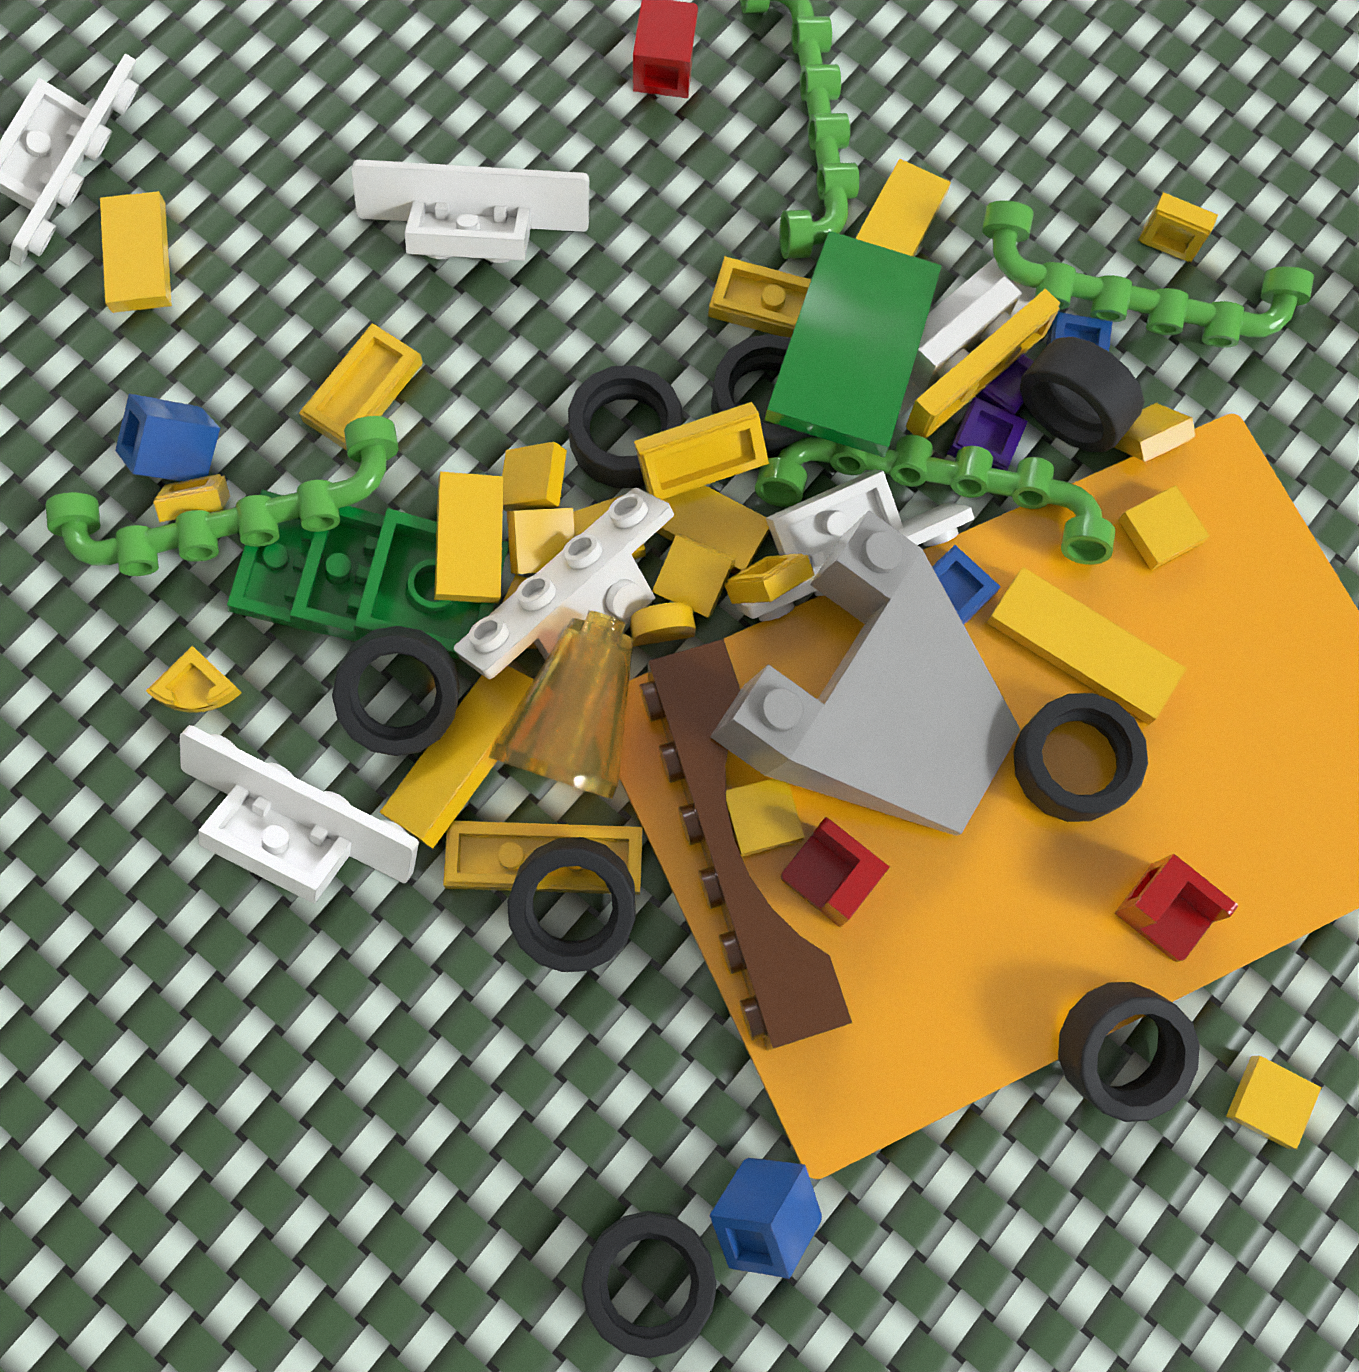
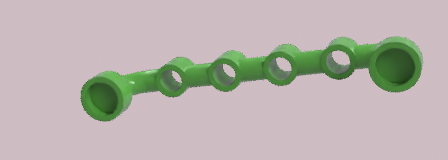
[740,0,859,259]
[982,200,1314,348]
[45,416,399,576]
[755,435,1115,565]

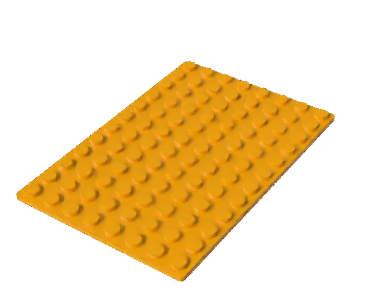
[588,414,1359,1179]

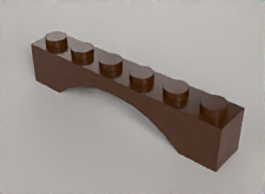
[639,639,852,1051]

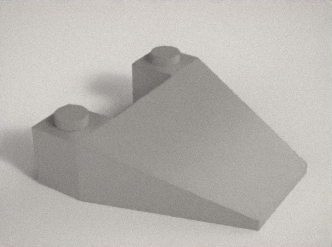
[710,510,1021,836]

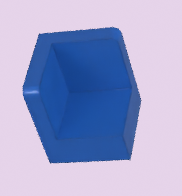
[115,393,220,481]
[709,1158,822,1279]

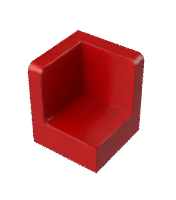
[633,0,698,98]
[781,817,890,927]
[1115,854,1238,962]

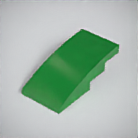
[765,231,942,458]
[227,490,509,659]

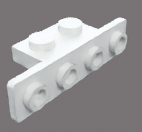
[0,53,139,266]
[351,160,589,263]
[898,258,1036,419]
[735,469,975,621]
[454,488,674,680]
[180,725,419,904]

